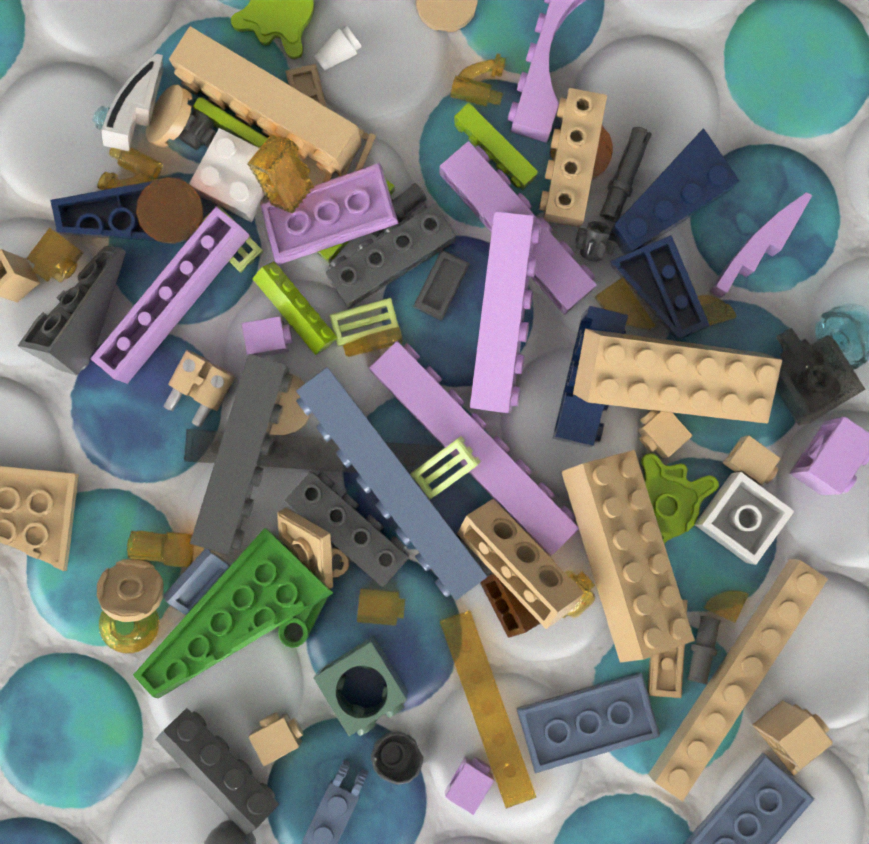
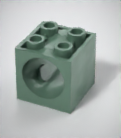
[314,636,408,736]

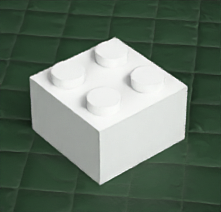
[189,128,281,223]
[694,472,794,565]

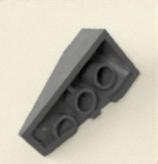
[17,246,126,375]

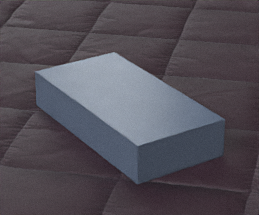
[163,548,230,615]

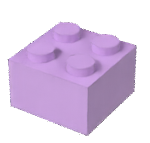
[789,416,869,495]

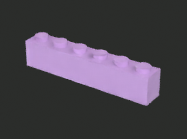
[439,141,596,315]
[90,207,250,384]
[470,211,541,413]

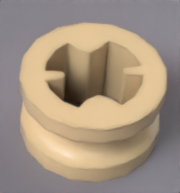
[331,548,349,577]

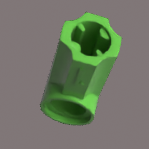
[278,596,329,648]

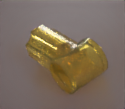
[127,530,194,567]

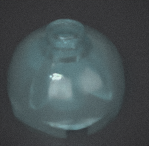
[815,303,869,370]

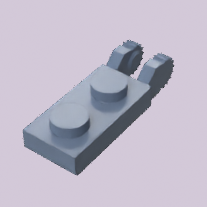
[301,760,369,844]

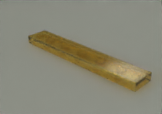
[440,610,537,809]

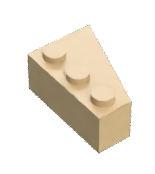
[752,700,833,776]

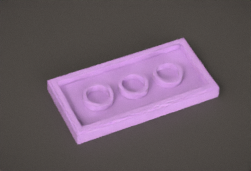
[260,163,399,265]

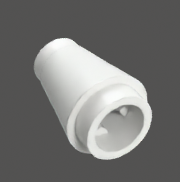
[314,26,362,71]

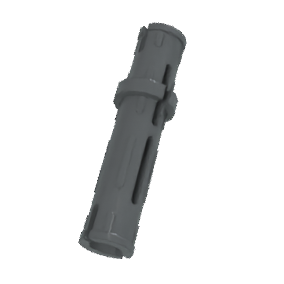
[599,127,652,222]

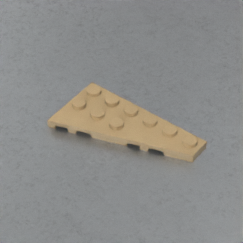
[0,466,79,571]

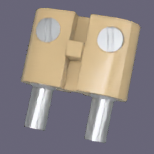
[163,350,236,427]

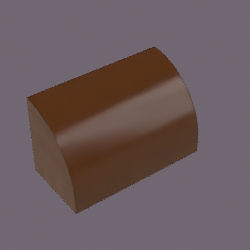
[480,572,540,638]

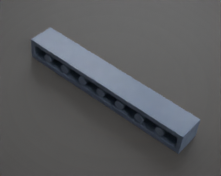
[296,367,487,601]

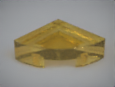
[697,295,737,326]
[704,590,749,623]

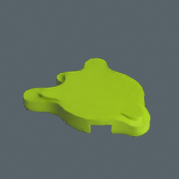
[231,0,314,59]
[641,453,719,544]

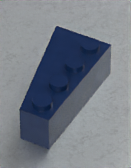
[611,128,740,255]
[50,176,195,243]
[552,306,628,448]

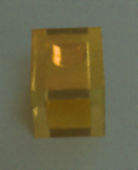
[357,587,406,626]

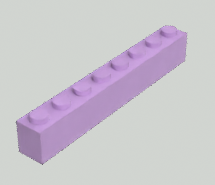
[369,341,579,556]

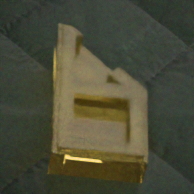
[595,278,656,330]
[343,327,403,357]

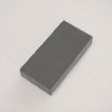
[413,249,470,321]

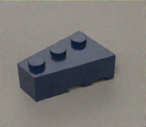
[611,235,710,341]

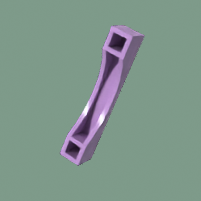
[508,0,586,143]

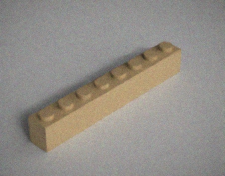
[648,559,828,802]

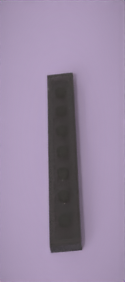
[184,429,444,478]

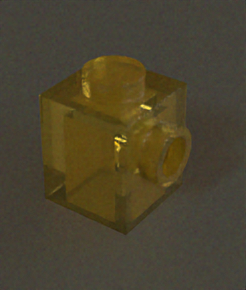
[26,228,84,283]

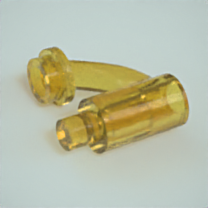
[450,53,506,107]
[97,147,163,190]

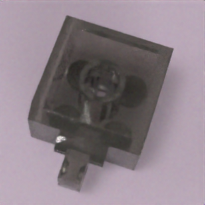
[776,328,866,426]

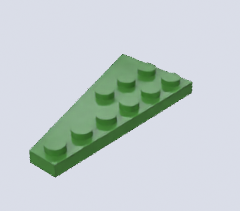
[133,528,334,699]

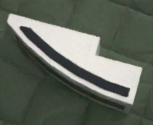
[102,54,163,151]

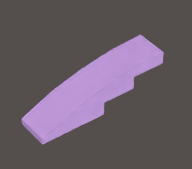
[709,192,812,298]

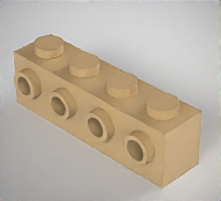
[539,88,607,227]

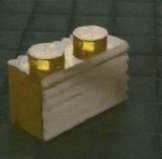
[247,135,314,213]

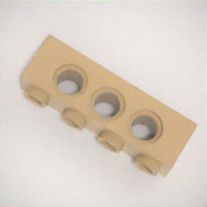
[457,499,584,629]

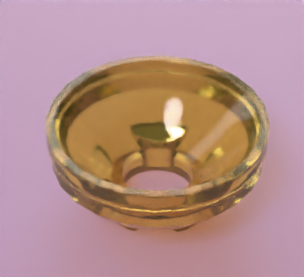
[99,610,159,653]

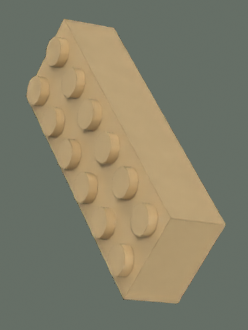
[169,26,362,175]
[573,329,782,424]
[562,450,695,663]

